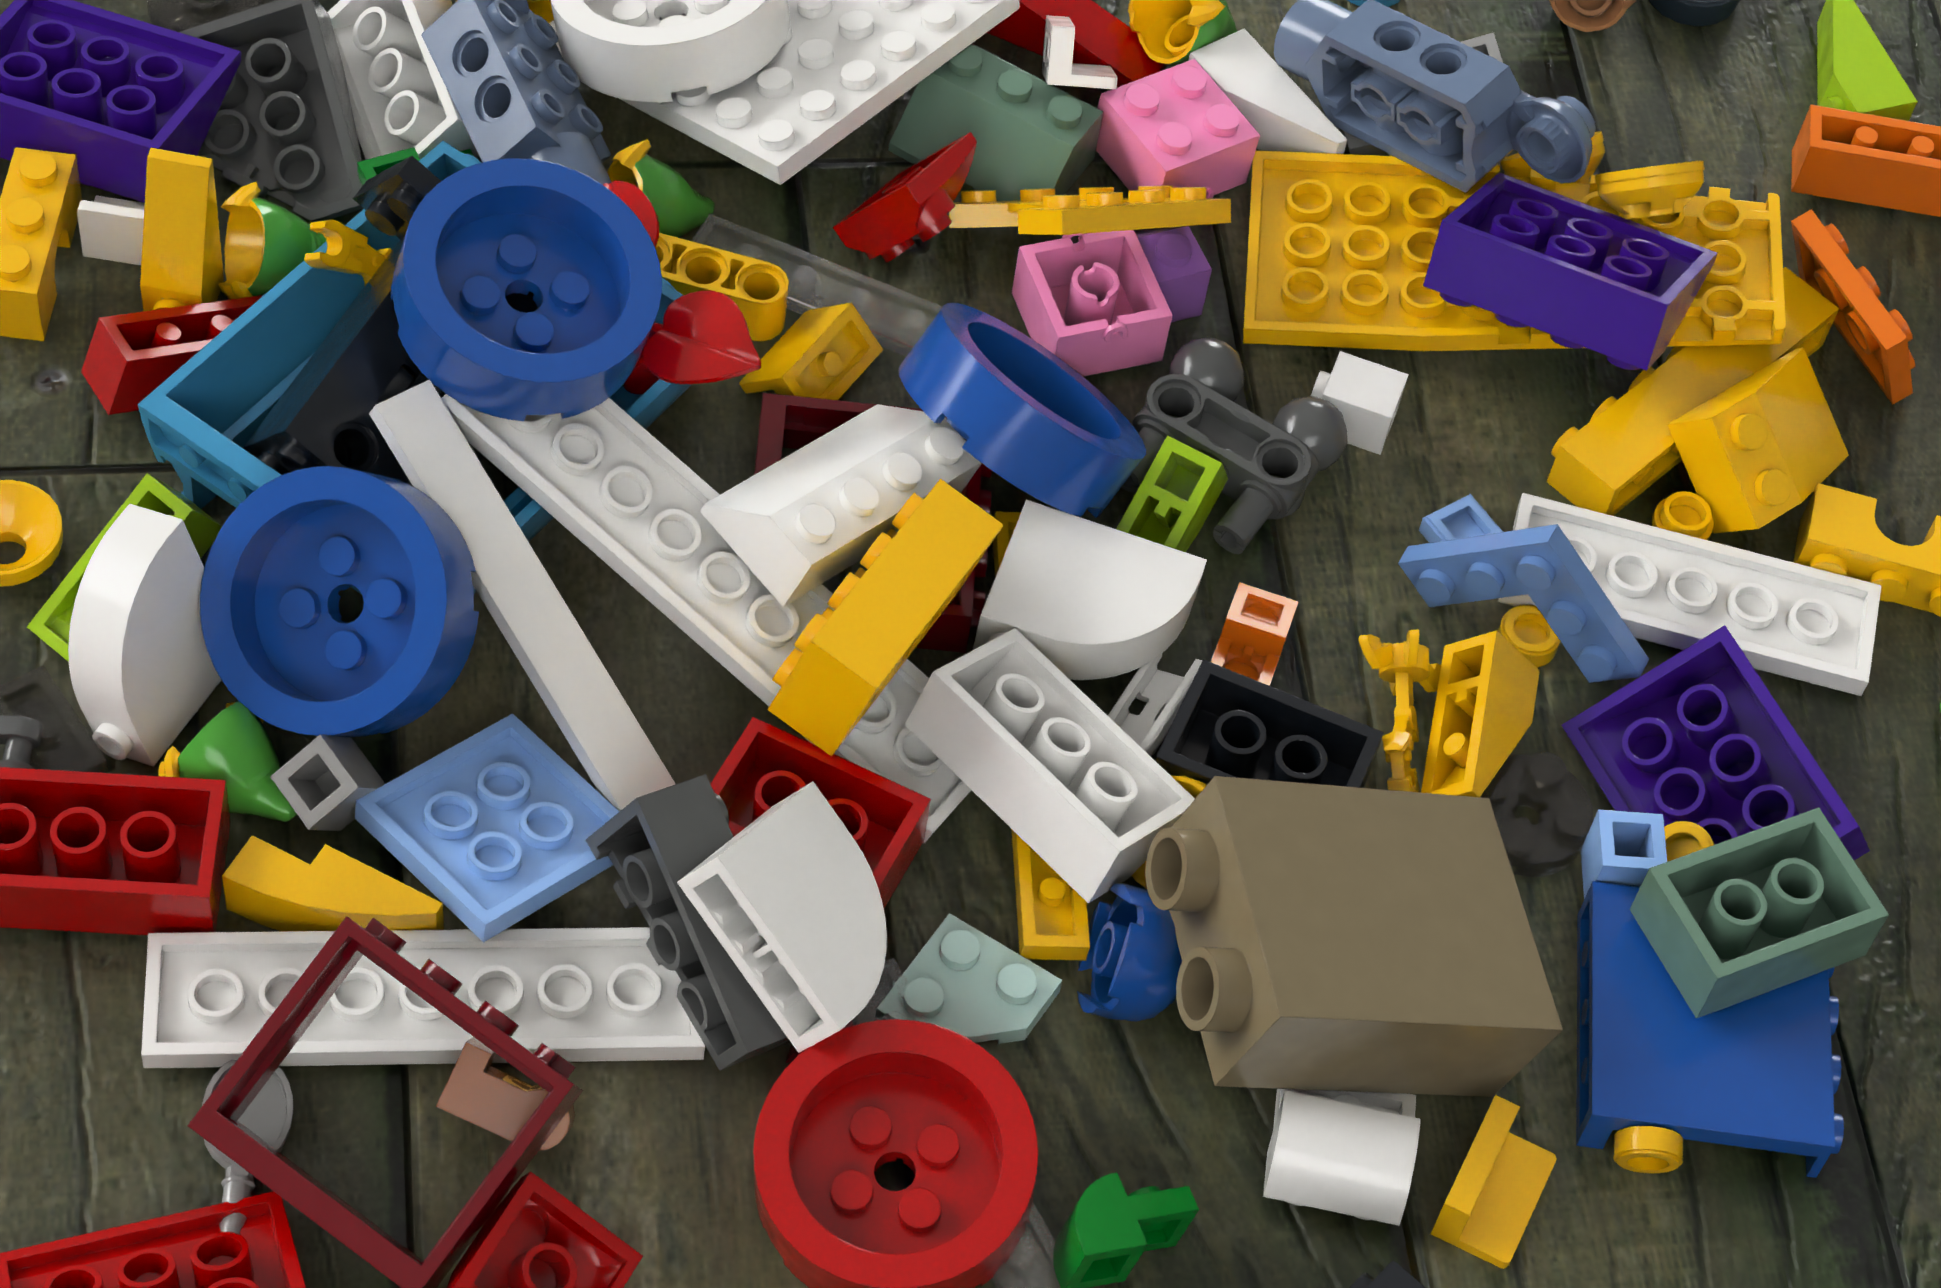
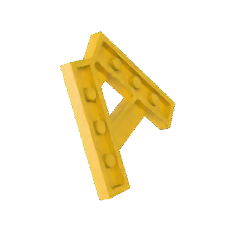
[949,185,1231,235]

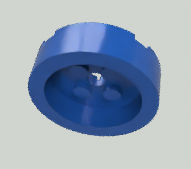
[391,158,662,421]
[899,303,1146,517]
[200,466,479,737]

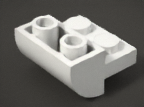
[1263,1089,1421,1226]

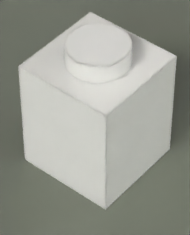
[1311,351,1409,455]

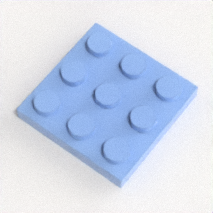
[355,713,619,943]

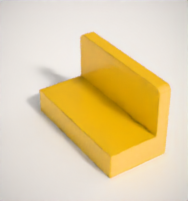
[739,302,883,400]
[1431,1095,1557,1269]

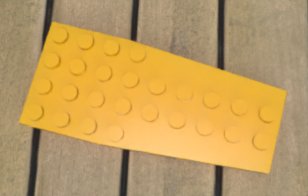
[1243,150,1786,351]

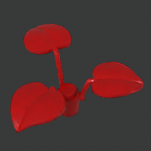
[602,181,761,395]

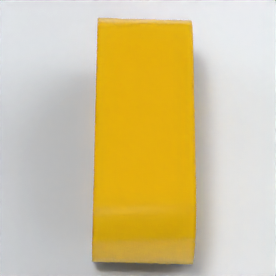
[655,233,789,342]

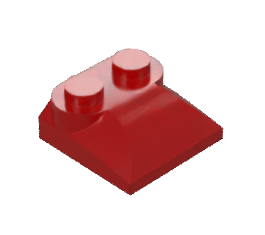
[832,132,977,262]
[447,1171,643,1288]

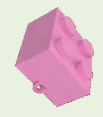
[1096,59,1260,198]
[1012,230,1173,377]

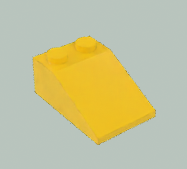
[1667,347,1849,534]

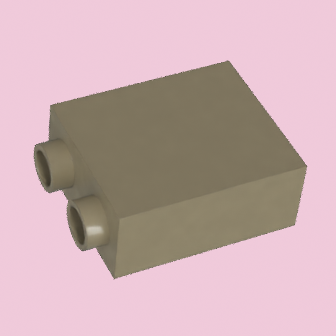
[1145,776,1563,1097]

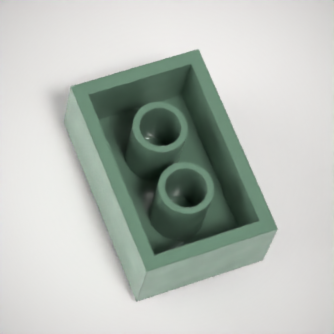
[1629,808,1889,1019]

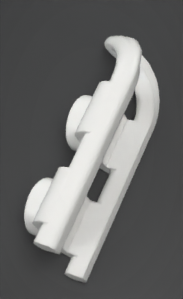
[1108,654,1202,756]

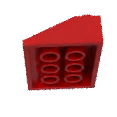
[0,1191,306,1288]

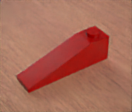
[987,0,1167,87]
[81,295,263,415]

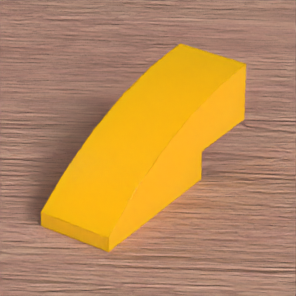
[222,835,444,931]

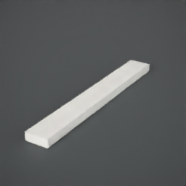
[369,379,675,812]

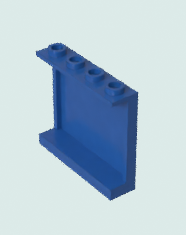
[1576,881,1844,1178]

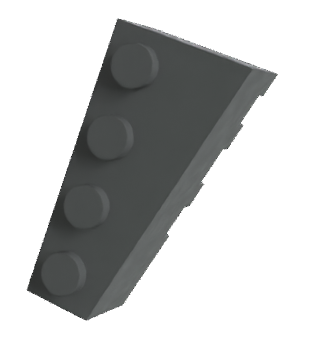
[585,774,790,1070]

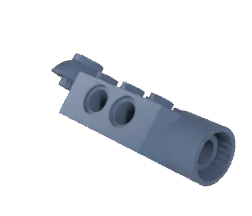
[421,0,612,184]
[1274,0,1596,193]

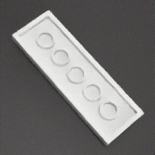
[1498,493,1882,696]

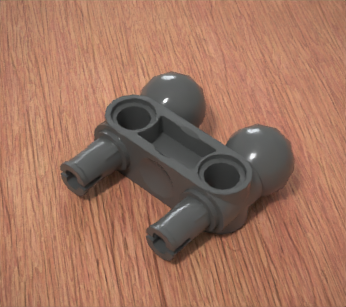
[1121,337,1348,554]

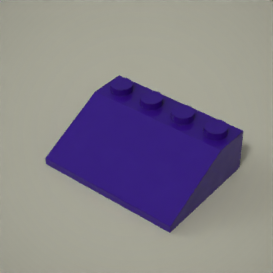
[0,0,242,203]
[1423,172,1718,371]
[1561,625,1870,860]

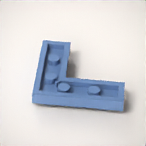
[1398,524,1649,683]

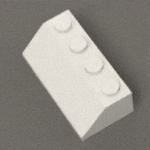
[327,0,482,163]
[700,404,982,607]
[904,628,1195,903]

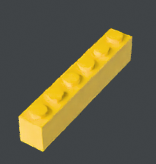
[1546,267,1839,516]

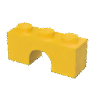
[0,147,82,341]
[1793,483,1941,617]

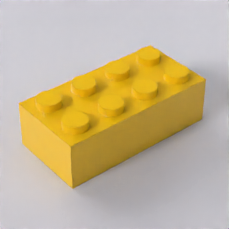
[767,478,1004,757]

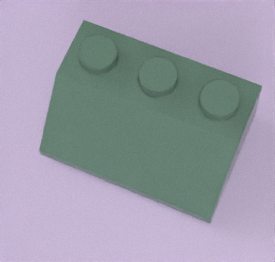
[888,44,1103,201]

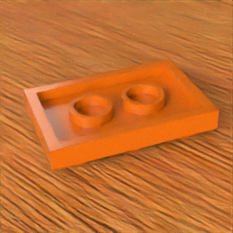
[1791,209,1916,405]

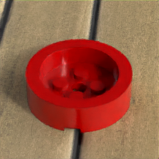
[753,1019,1038,1288]

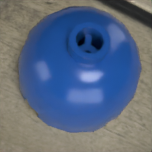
[1077,884,1182,1022]

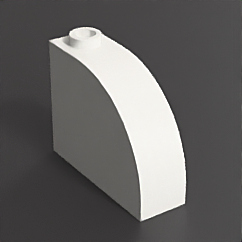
[973,499,1207,680]
[68,504,221,767]
[677,781,887,1053]

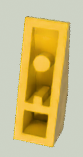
[140,148,224,311]
[1421,630,1540,797]

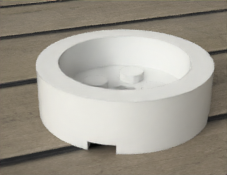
[550,0,790,103]

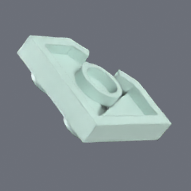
[875,913,1062,1044]

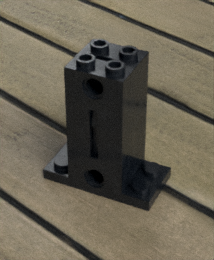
[243,156,538,483]

